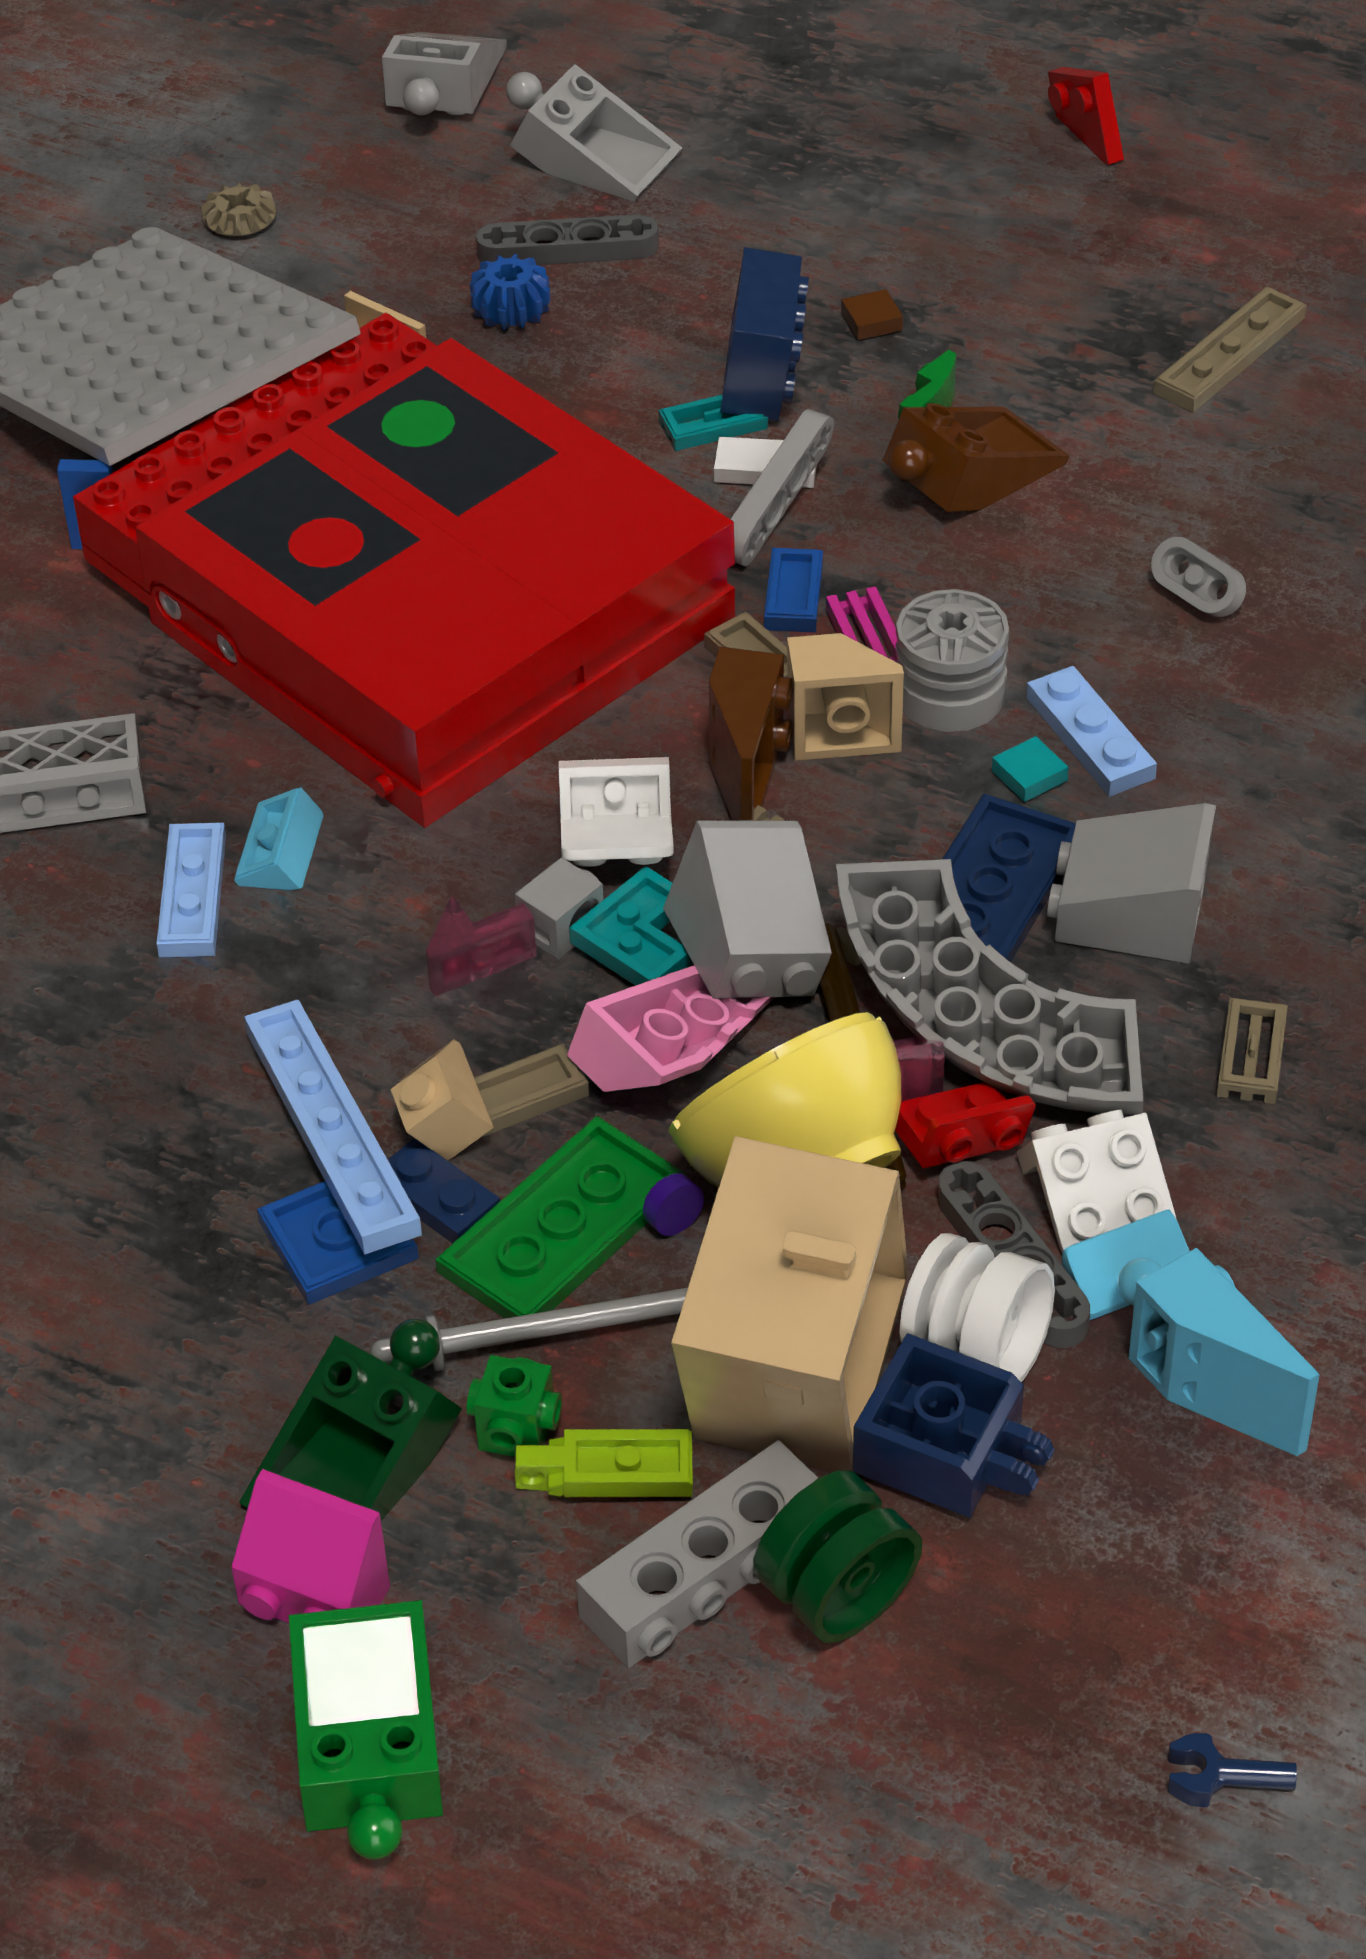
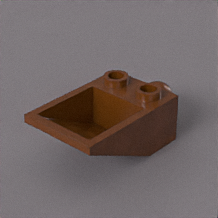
[882,403,1070,512]
[709,647,792,821]

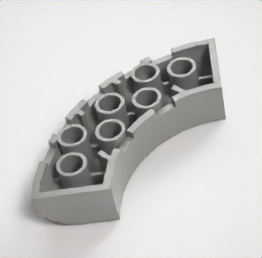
[836,859,1143,1115]

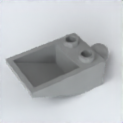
[382,32,507,115]
[506,64,682,202]

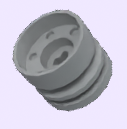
[896,589,1009,732]

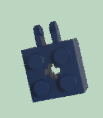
[853,1333,1055,1518]

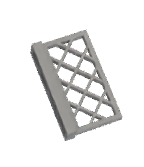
[0,713,146,833]

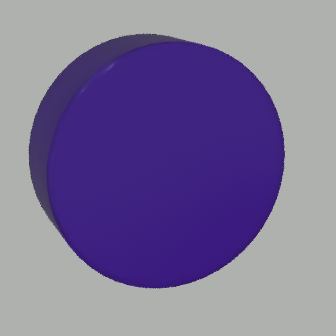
[643,1173,704,1236]

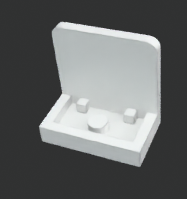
[559,757,674,867]
[1017,1110,1177,1253]

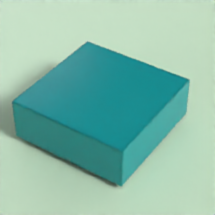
[992,736,1069,802]

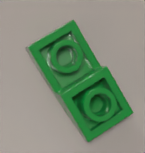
[898,349,956,419]

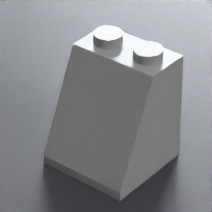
[1047,803,1216,964]
[663,821,832,999]

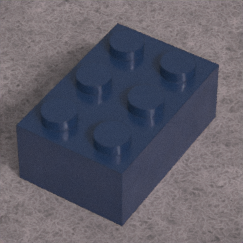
[720,247,809,421]

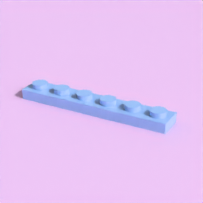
[244,1000,422,1255]

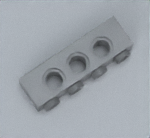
[576,1440,818,1669]

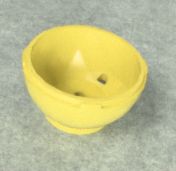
[668,1012,901,1188]

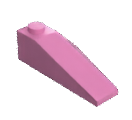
[567,965,775,1092]

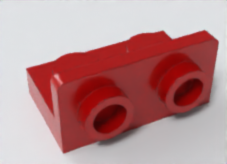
[895,1082,1036,1169]

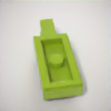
[515,1429,693,1497]

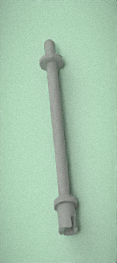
[370,1287,688,1371]

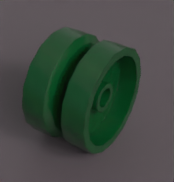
[753,1470,922,1643]

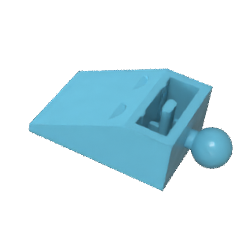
[1118,1248,1320,1456]

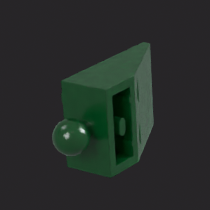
[239,1319,462,1521]

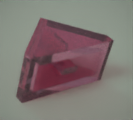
[893,1037,945,1101]

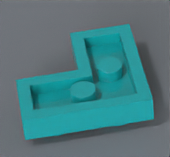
[569,866,692,986]

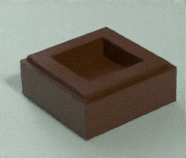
[841,289,903,340]

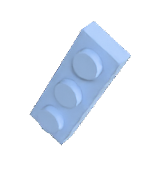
[1026,666,1157,797]

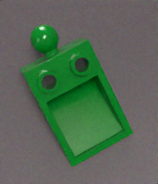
[289,1600,443,1860]

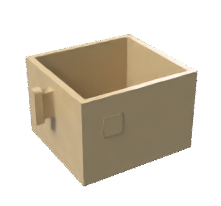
[671,1136,909,1472]

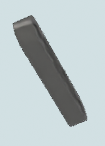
[476,215,659,265]
[938,1161,1090,1348]

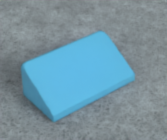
[234,787,323,890]
[1062,1209,1190,1320]

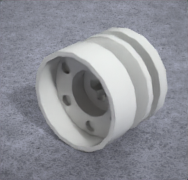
[899,1233,1055,1382]

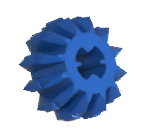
[470,253,551,330]

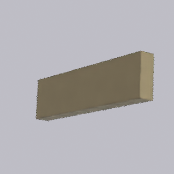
[1153,287,1307,413]

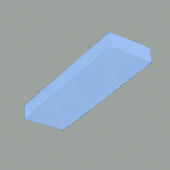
[157,823,226,958]

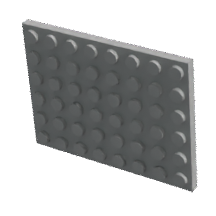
[0,227,361,466]

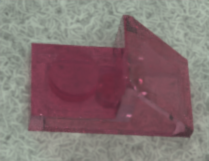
[426,897,537,997]

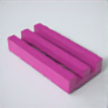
[826,586,897,662]

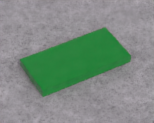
[435,1116,687,1319]

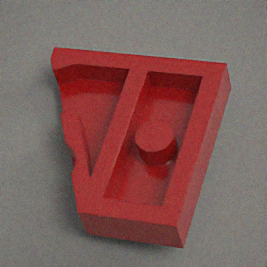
[1048,67,1124,165]

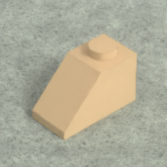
[390,1039,494,1161]

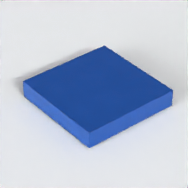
[257,1181,419,1305]

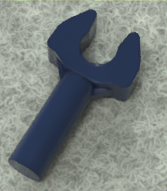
[1168,1733,1297,1807]

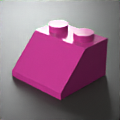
[231,1469,390,1623]

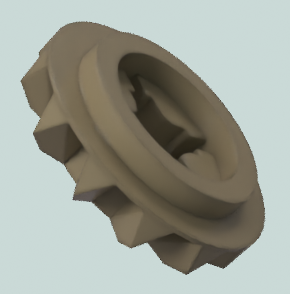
[201,182,276,236]

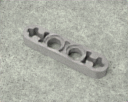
[731,408,834,567]

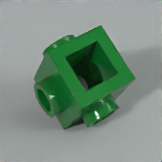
[466,1355,562,1457]

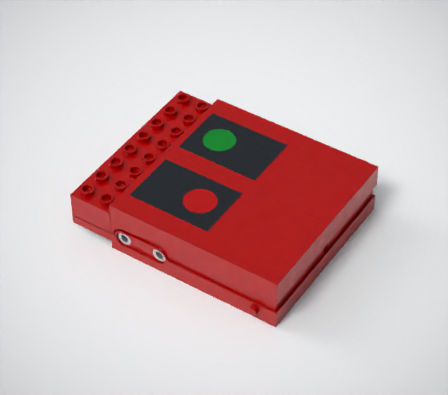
[73,312,735,829]

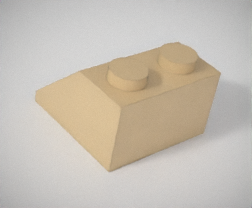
[787,633,904,761]

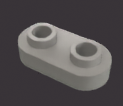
[1151,537,1246,617]

